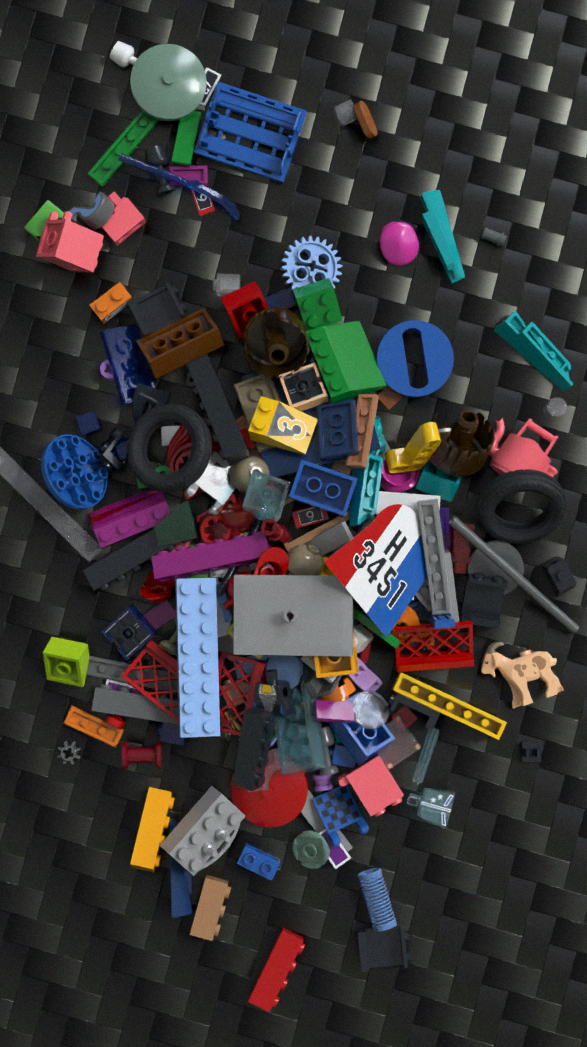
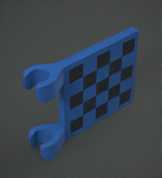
[312,785,369,847]

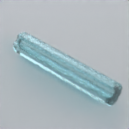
[413,728,439,783]

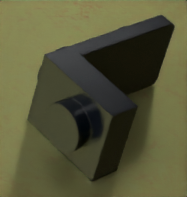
[95,426,128,471]

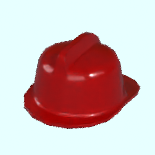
[254,547,289,575]

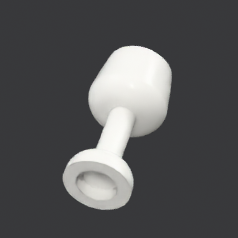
[110,41,137,67]

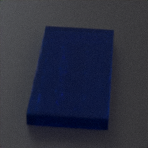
[100,324,155,405]

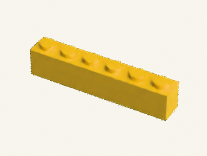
[392,672,507,740]

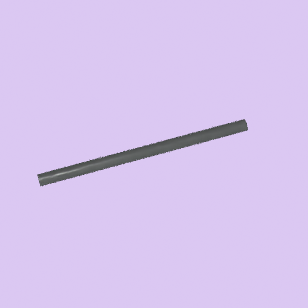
[449,516,579,633]

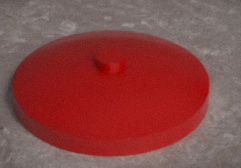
[231,750,308,827]

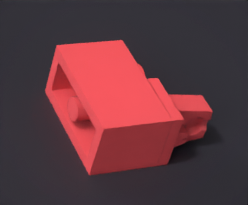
[102,192,146,246]

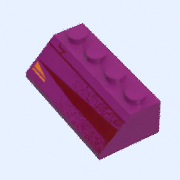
[89,489,173,549]

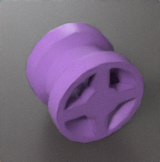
[100,359,121,380]
[312,774,333,791]

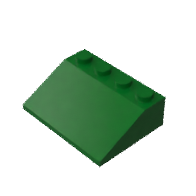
[306,321,387,403]

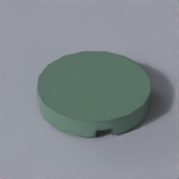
[292,831,330,869]

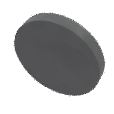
[467,540,524,595]

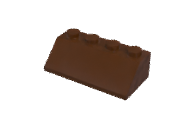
[136,308,224,379]

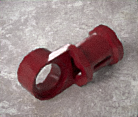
[261,519,292,544]

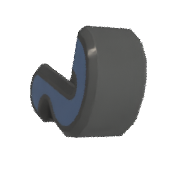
[70,192,114,230]

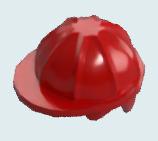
[140,571,174,604]

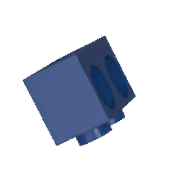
[237,843,280,881]

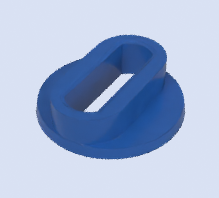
[377,320,454,398]

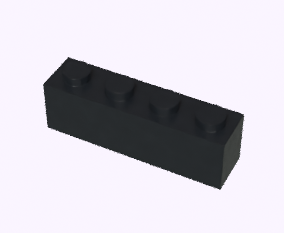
[233,706,275,791]

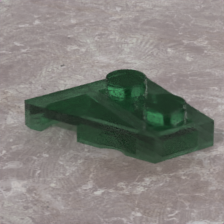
[154,501,197,546]

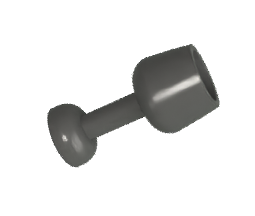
[311,726,339,776]

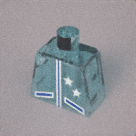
[407,788,456,829]

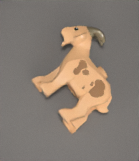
[481,642,564,708]

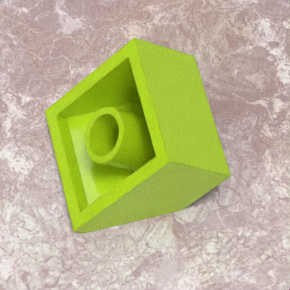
[43,637,90,687]

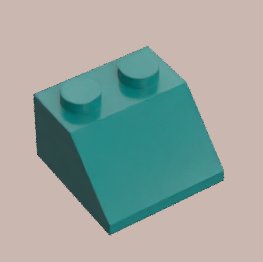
[415,460,462,502]

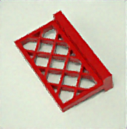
[394,621,474,672]
[121,640,179,724]
[218,652,268,736]

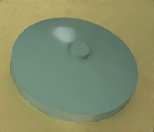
[130,44,206,121]

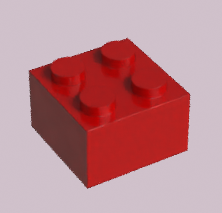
[221,281,268,338]

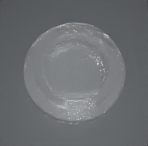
[548,397,567,417]

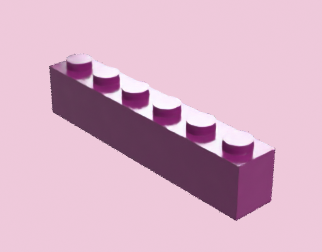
[151,531,271,583]

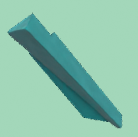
[420,190,465,284]
[494,311,573,391]
[349,441,383,528]

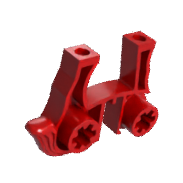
[167,424,285,545]

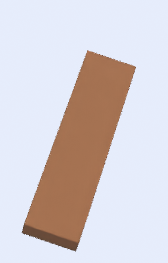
[346,394,379,469]

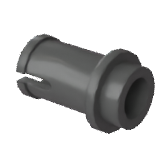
[482,227,507,247]

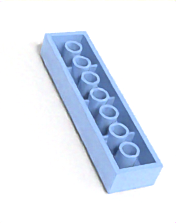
[175,578,220,738]

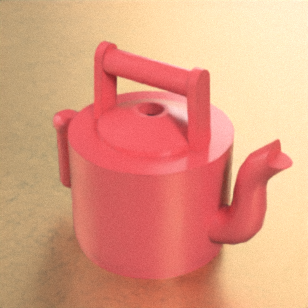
[489,418,558,477]

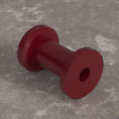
[122,741,163,769]

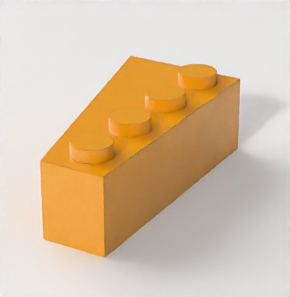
[130,787,175,873]

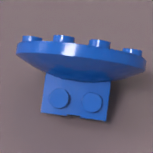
[41,435,108,510]

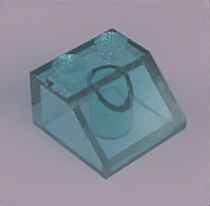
[242,470,291,522]

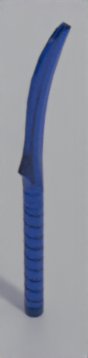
[118,153,240,221]

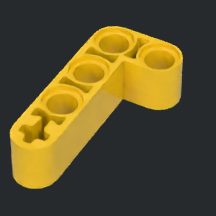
[384,422,441,473]

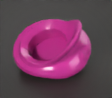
[379,222,419,266]
[380,459,420,493]

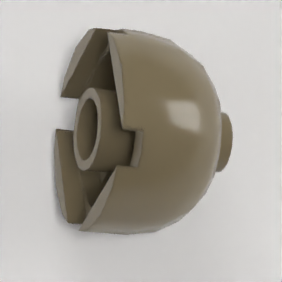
[230,456,269,495]
[287,544,324,575]

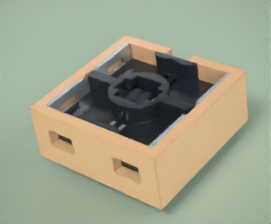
[279,363,329,411]

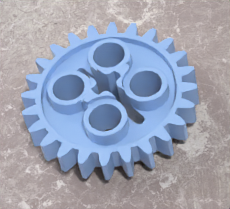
[280,236,342,291]

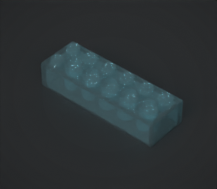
[266,656,327,775]

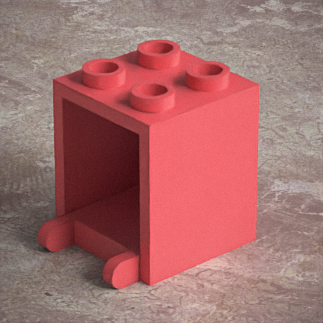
[36,211,104,272]
[338,754,404,817]

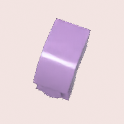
[347,657,383,697]

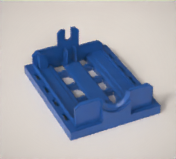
[194,82,307,183]

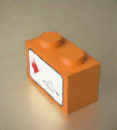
[90,282,132,324]

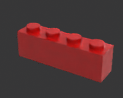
[248,927,305,1012]

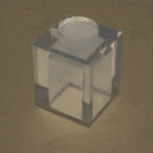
[213,273,241,296]

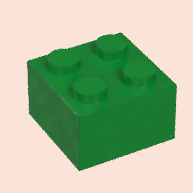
[292,278,342,331]

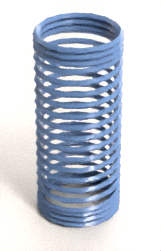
[357,868,397,932]

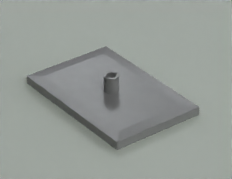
[233,575,353,657]

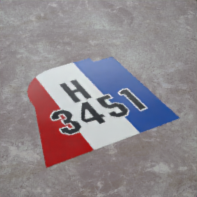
[324,504,427,637]

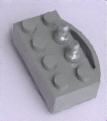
[160,786,245,876]

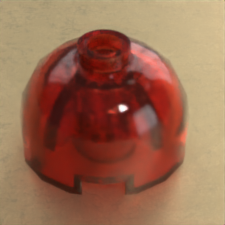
[217,497,257,532]

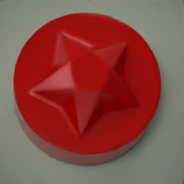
[105,714,125,729]

